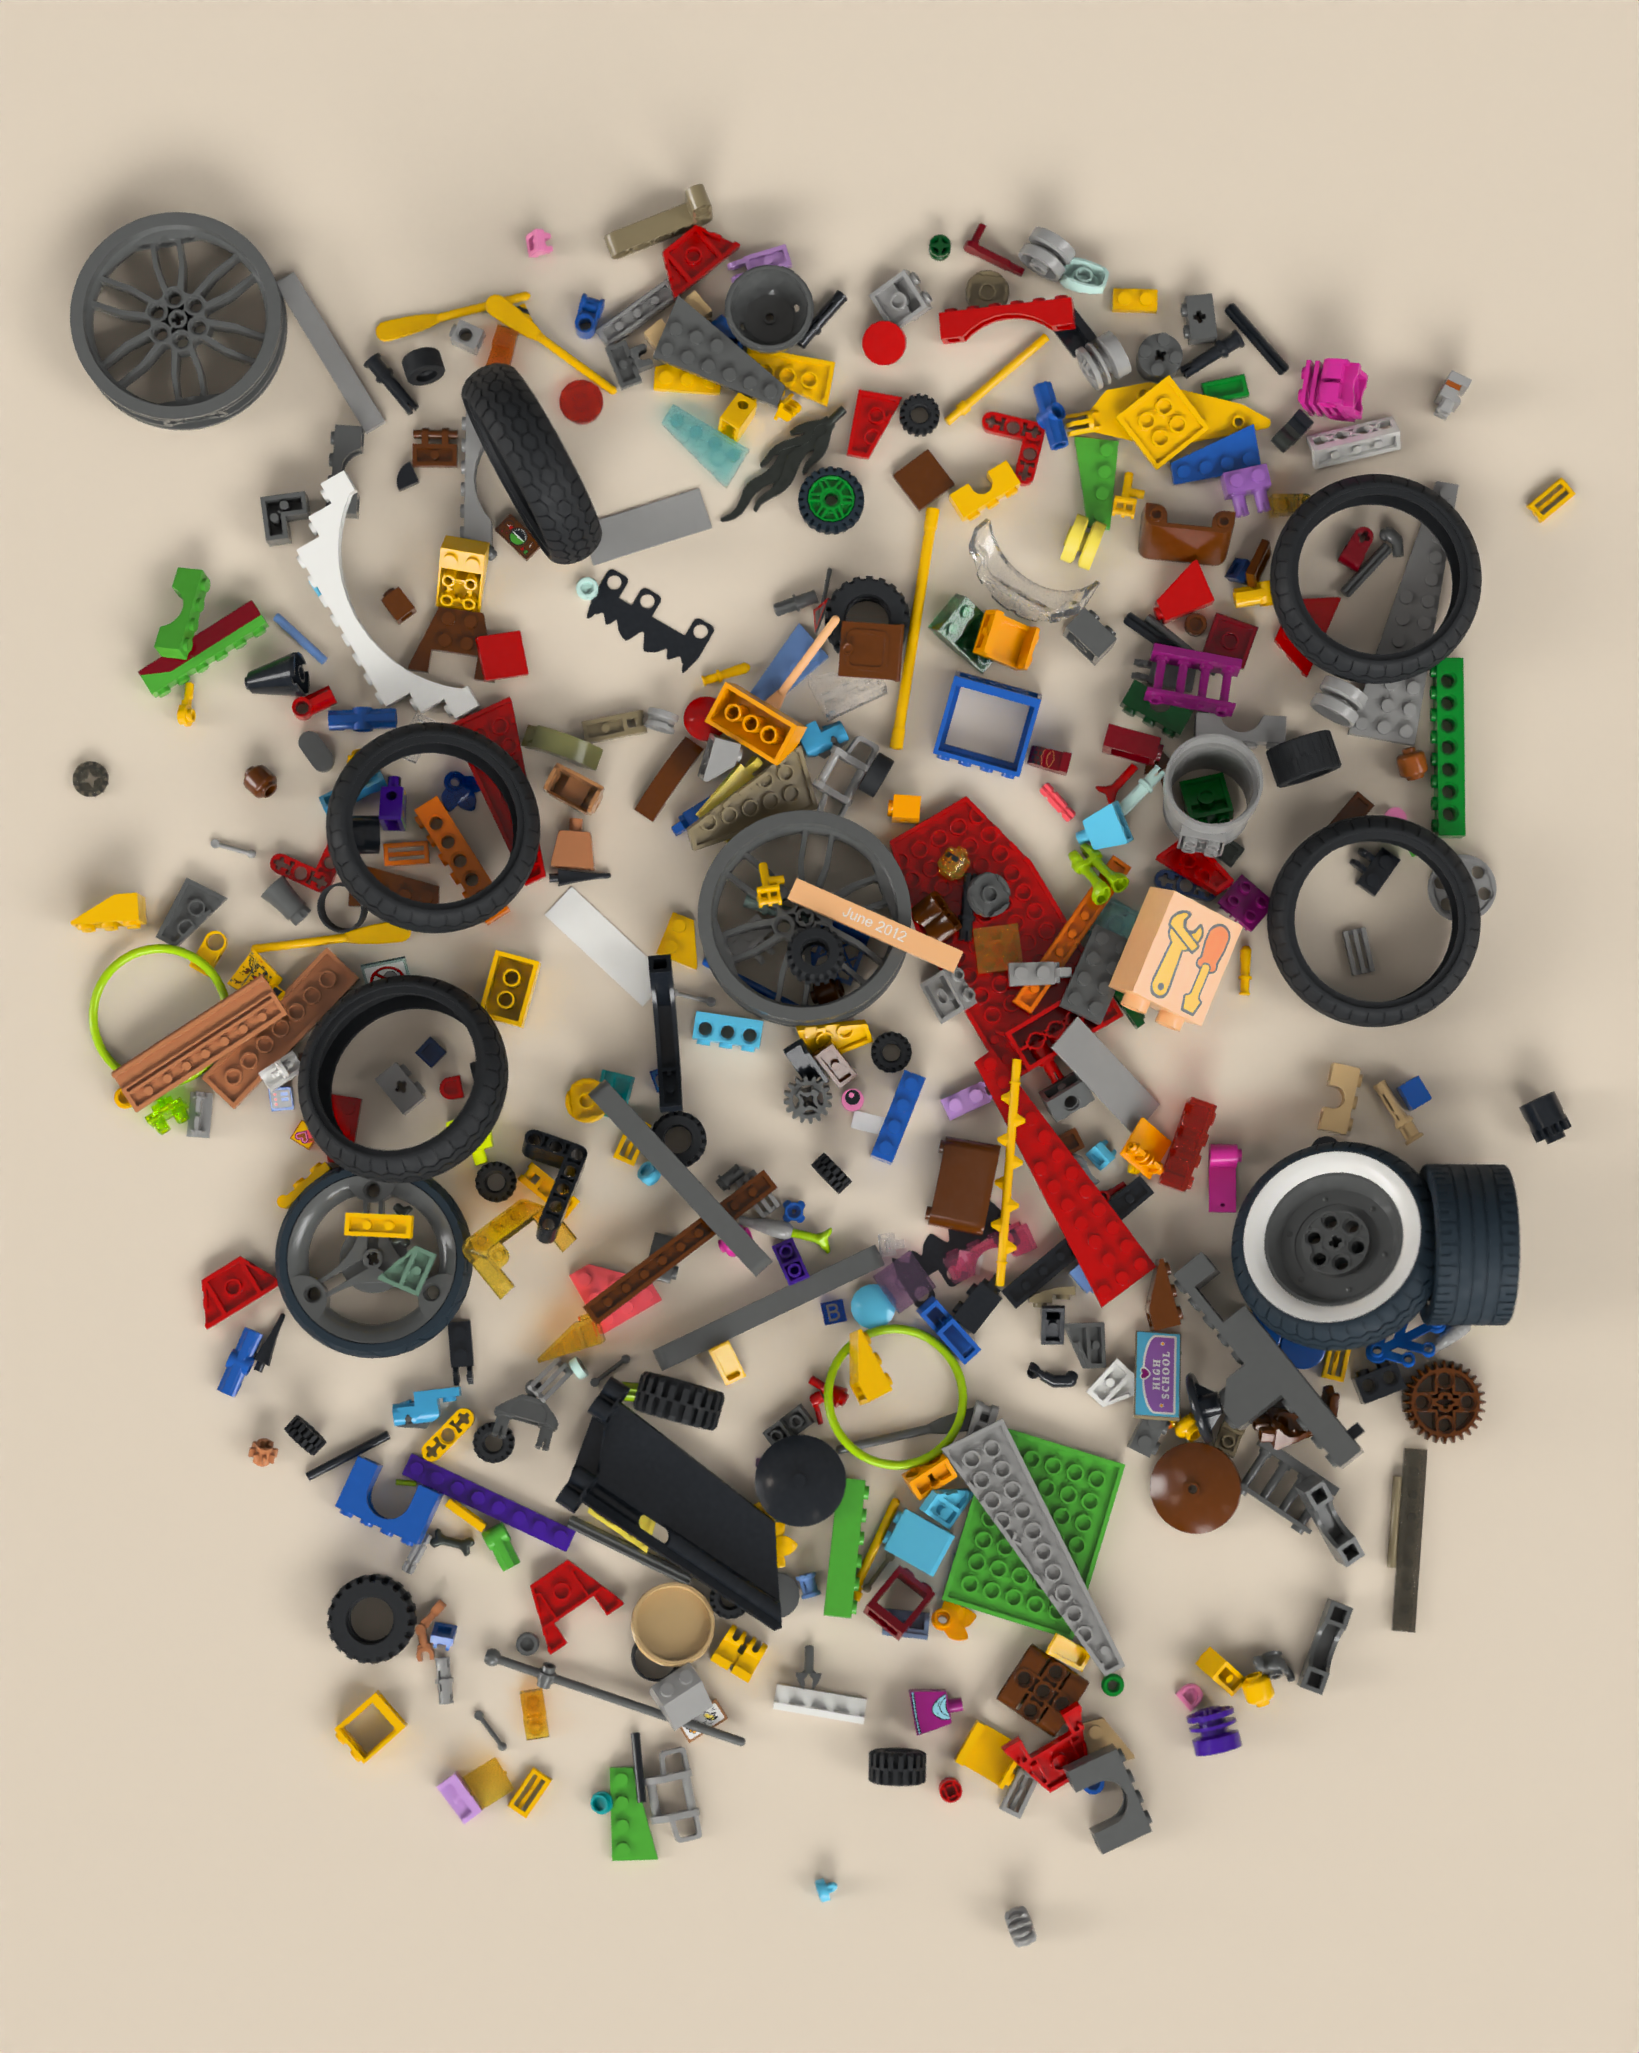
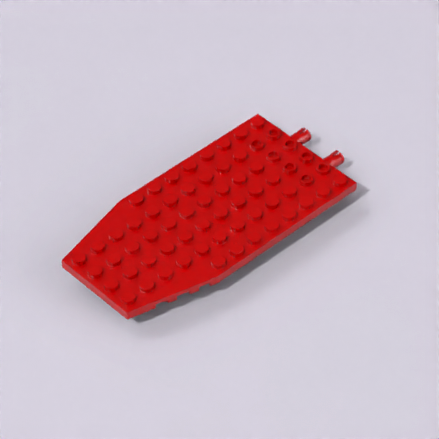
[889,796,1124,1084]

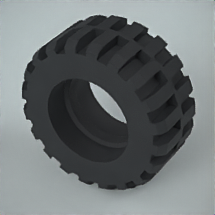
[825,576,910,653]
[633,1371,725,1431]
[327,1574,417,1664]

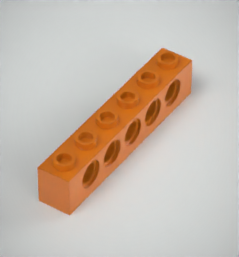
[414,796,510,925]

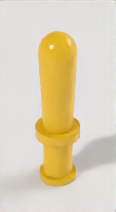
[701,662,750,687]
[1238,945,1252,996]

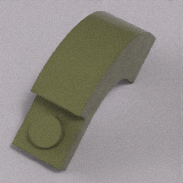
[521,725,603,771]

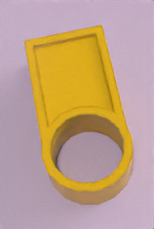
[189,931,228,977]

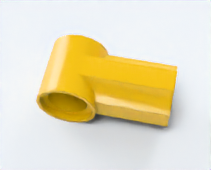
[1233,580,1273,608]

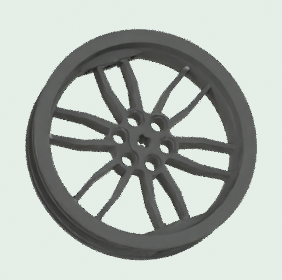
[70,212,288,430]
[698,810,912,1027]

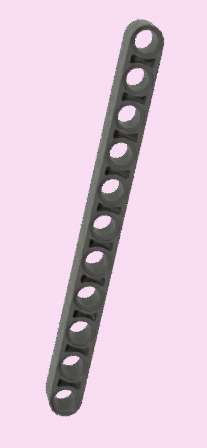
[588,1079,773,1277]
[653,1244,885,1371]

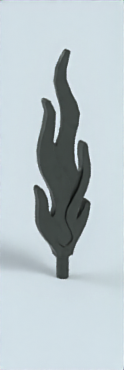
[721,406,847,522]

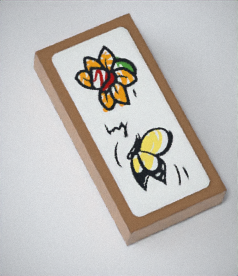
[680,1698,728,1743]

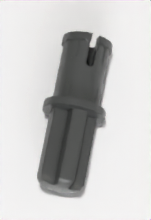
[773,590,819,616]

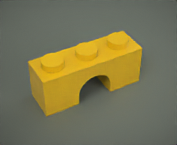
[949,460,1021,522]

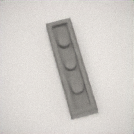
[595,279,676,347]

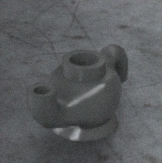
[1252,1651,1295,1682]

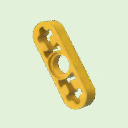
[421,1408,475,1462]

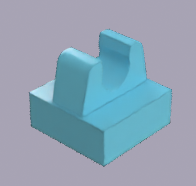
[1085,1140,1117,1171]

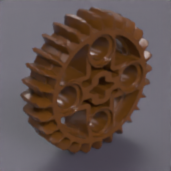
[1401,1360,1486,1444]

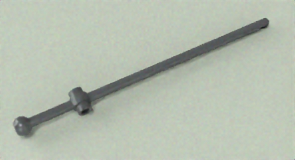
[484,1648,746,1746]

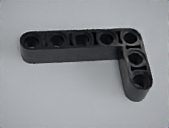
[522,1130,587,1244]

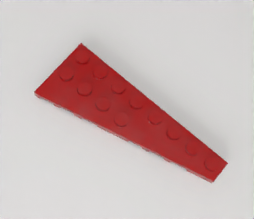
[452,697,546,886]

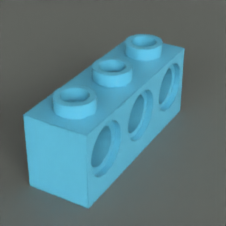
[692,1011,764,1052]

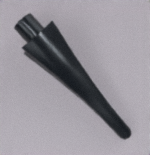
[549,869,611,887]
[254,1313,285,1373]

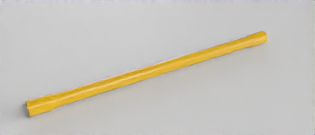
[889,507,940,750]

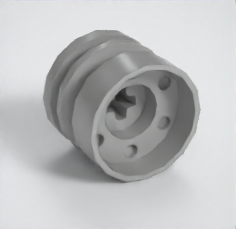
[1075,331,1132,390]

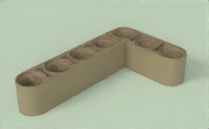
[604,184,713,259]

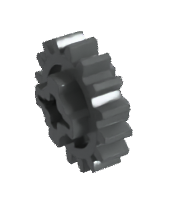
[783,1074,833,1124]

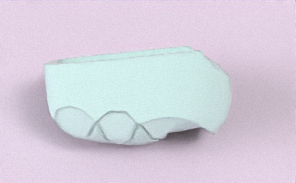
[1059,257,1109,294]

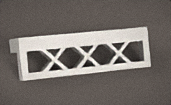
[1306,416,1401,469]
[773,1683,867,1724]

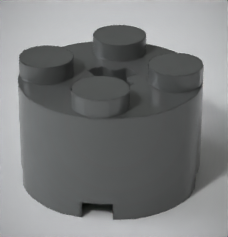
[1136,333,1183,384]

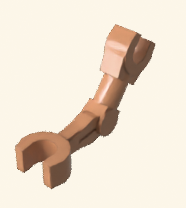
[415,1600,447,1662]

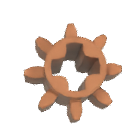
[248,1438,278,1467]

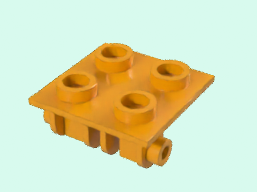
[1120,1117,1172,1180]

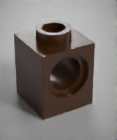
[381,587,417,625]

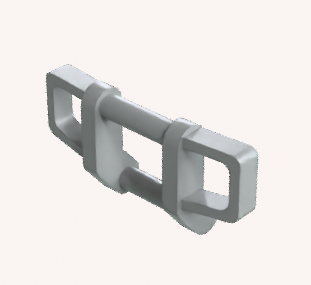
[812,736,879,817]
[644,1747,702,1843]

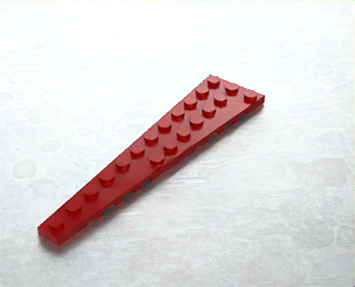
[974,1049,1156,1308]

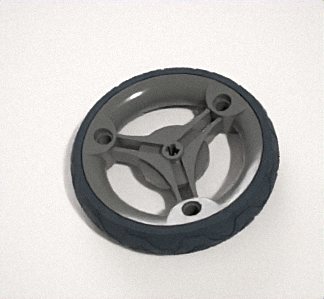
[275,1166,473,1358]

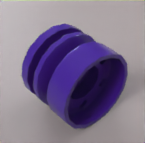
[1186,1705,1242,1756]

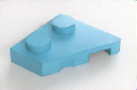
[919,1488,973,1530]

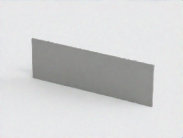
[590,488,712,566]
[1051,1017,1160,1133]

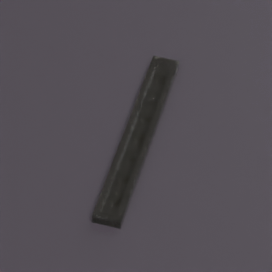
[1391,1448,1428,1633]

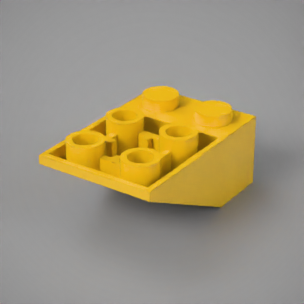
[436,535,490,613]
[71,892,147,933]
[849,1329,893,1405]

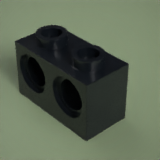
[1351,1360,1407,1404]

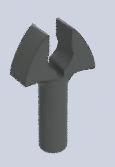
[796,1645,821,1690]

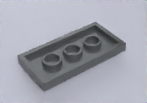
[1059,924,1128,1025]

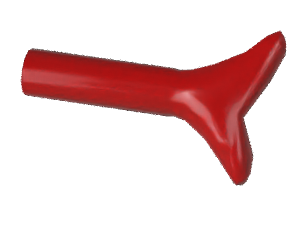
[1095,763,1138,804]

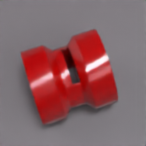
[939,1777,962,1803]

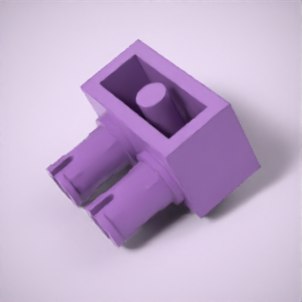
[1220,463,1272,518]

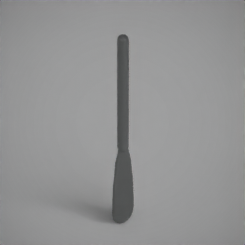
[836,1407,988,1454]

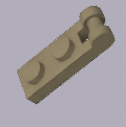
[581,710,647,744]

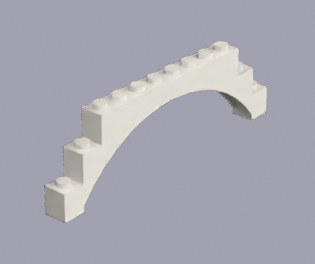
[296,470,480,720]

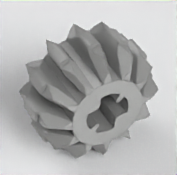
[1005,1906,1037,1948]

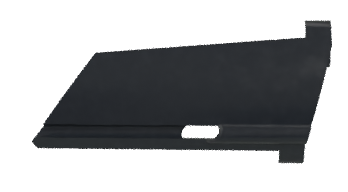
[555,1376,782,1631]

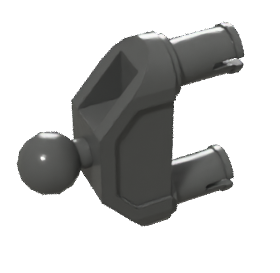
[491,1380,558,1451]

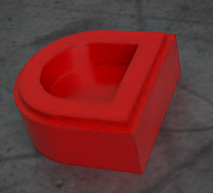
[439,1075,464,1100]

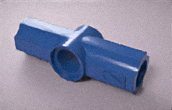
[1033,381,1069,450]
[328,707,397,732]
[217,1327,263,1397]

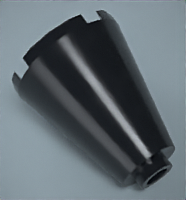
[244,652,310,697]

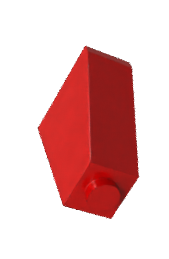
[1153,560,1215,625]

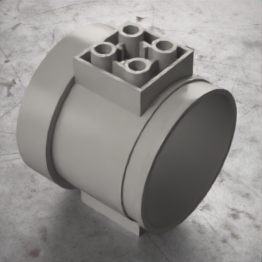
[1163,733,1263,858]

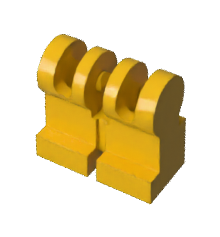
[710,1624,768,1683]

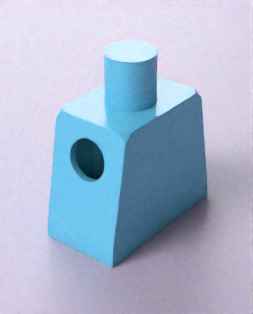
[1076,800,1134,850]

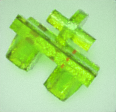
[145,1095,190,1135]

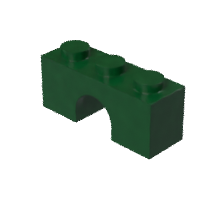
[1120,679,1193,739]

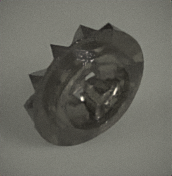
[73,761,109,797]

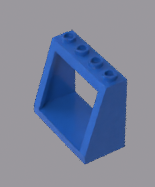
[933,670,1042,779]

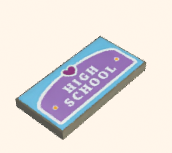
[1133,1331,1181,1421]

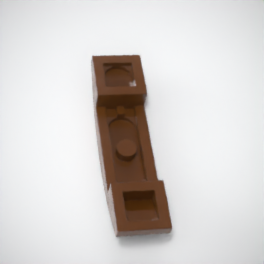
[635,737,704,822]

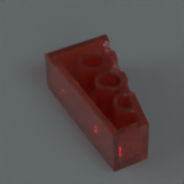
[1158,1097,1217,1193]

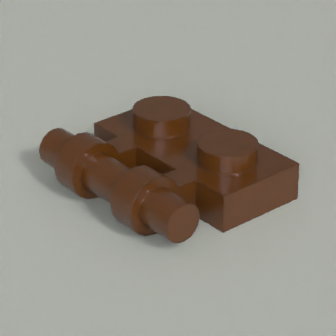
[412,428,458,468]

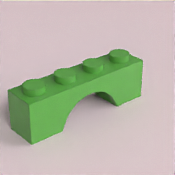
[154,567,210,660]

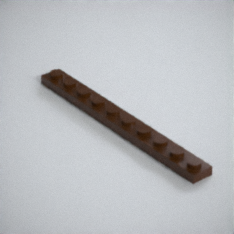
[583,1170,778,1325]

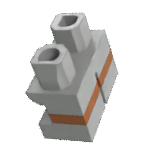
[1433,370,1472,420]

